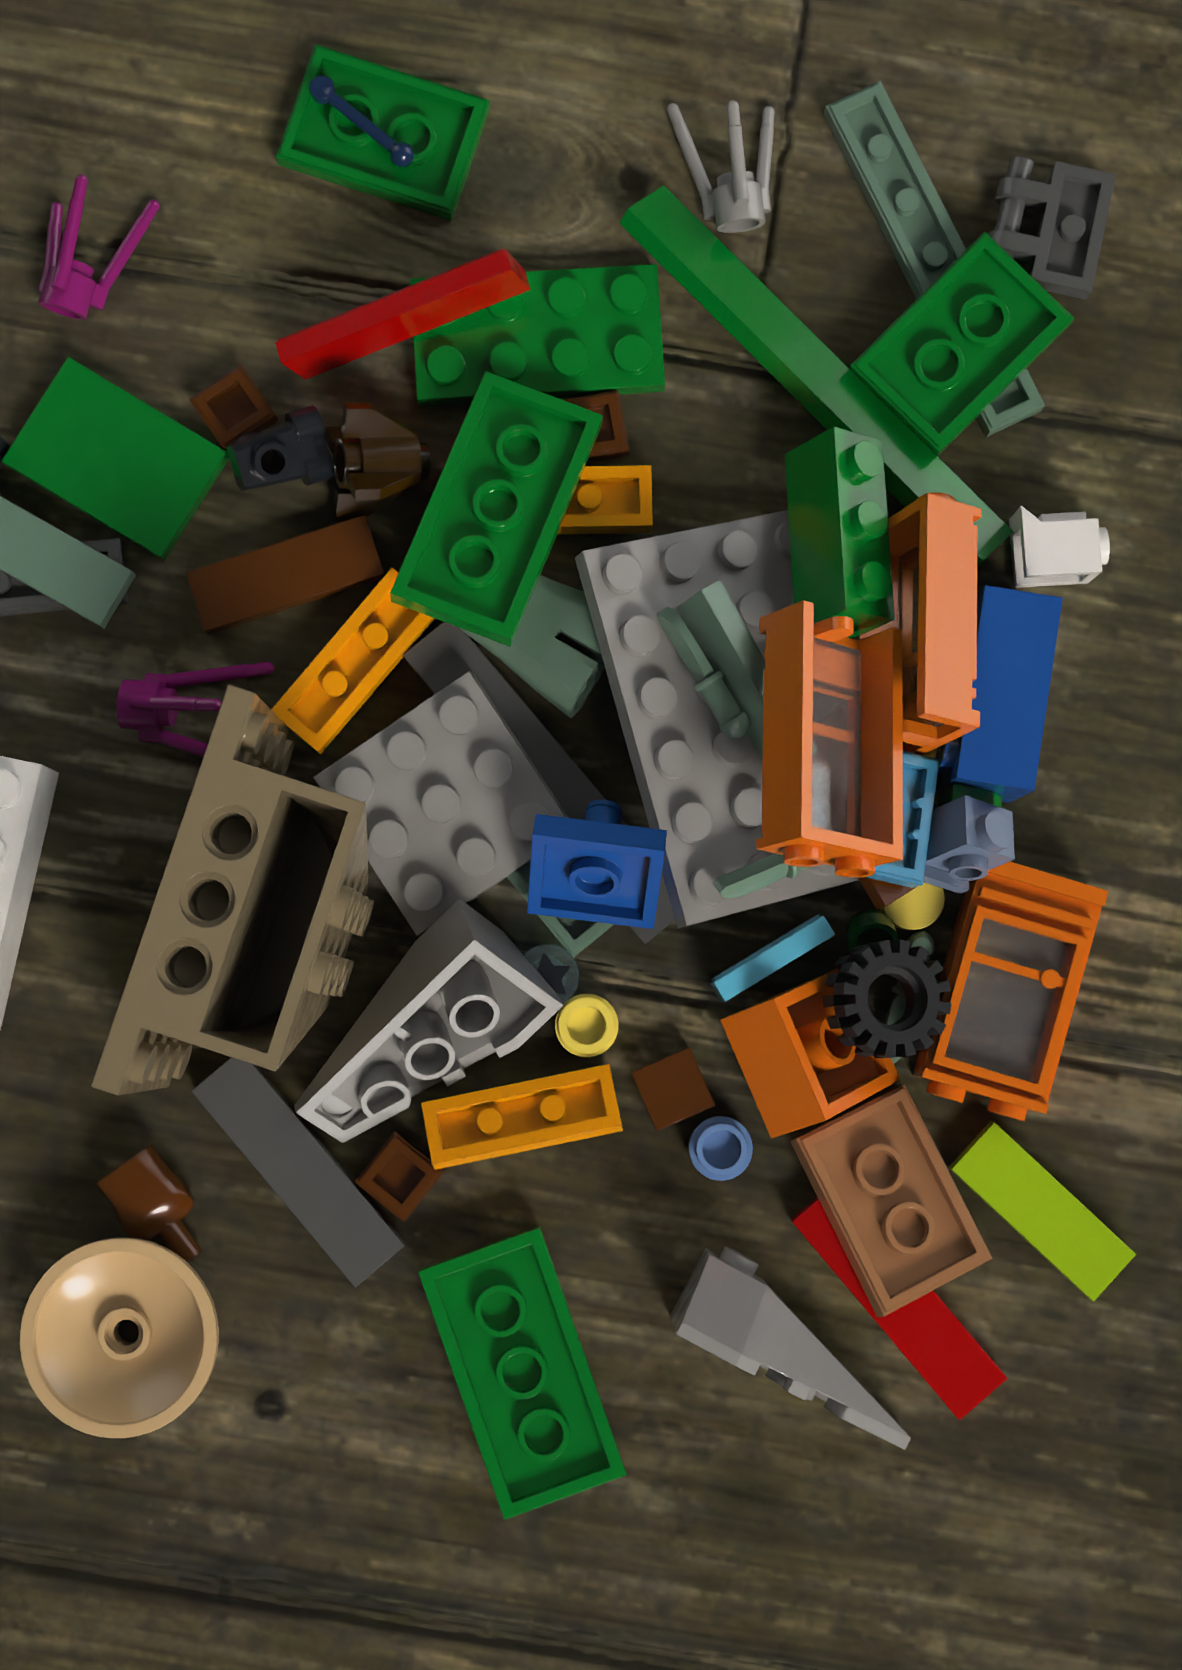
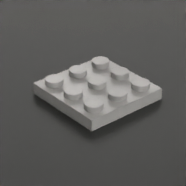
[313,671,569,936]

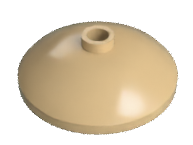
[20,1238,219,1438]

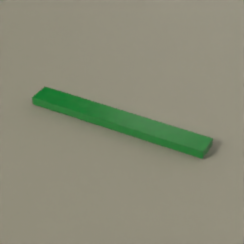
[619,185,1013,567]

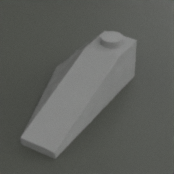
[294,899,563,1143]
[670,1246,911,1450]

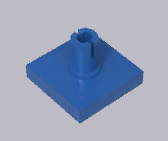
[527,799,667,929]

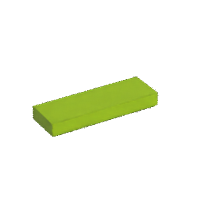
[948,1121,1136,1302]

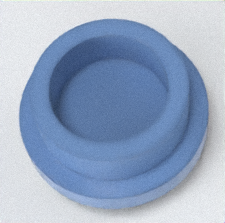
[689,1116,753,1181]

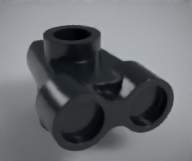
[227,405,335,491]

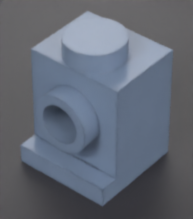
[923,795,1015,894]

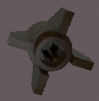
[325,403,430,521]

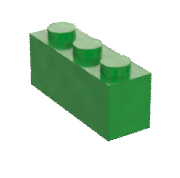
[785,426,895,639]

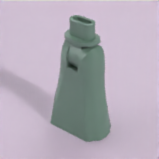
[458,575,605,718]

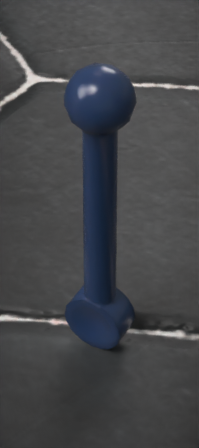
[309,75,414,167]

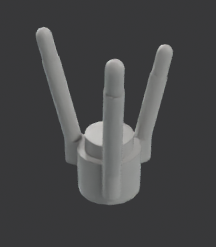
[667,100,775,233]

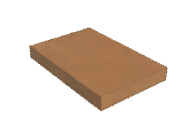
[790,1084,993,1317]

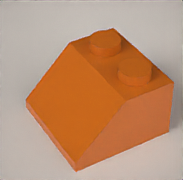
[720,968,900,1138]

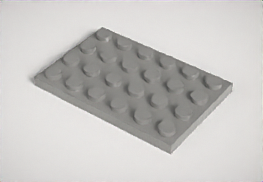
[575,510,859,928]

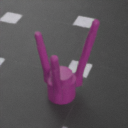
[38,174,160,320]
[117,662,275,757]

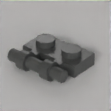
[988,156,1116,300]

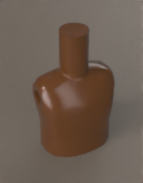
[96,1144,202,1262]

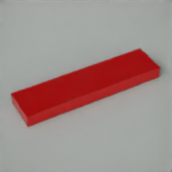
[275,248,531,380]
[790,1197,1008,1421]

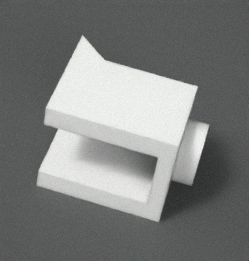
[1009,506,1110,588]

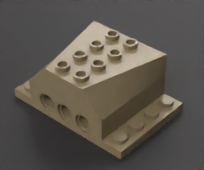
[91,685,374,1096]

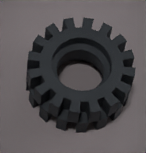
[823,940,951,1058]

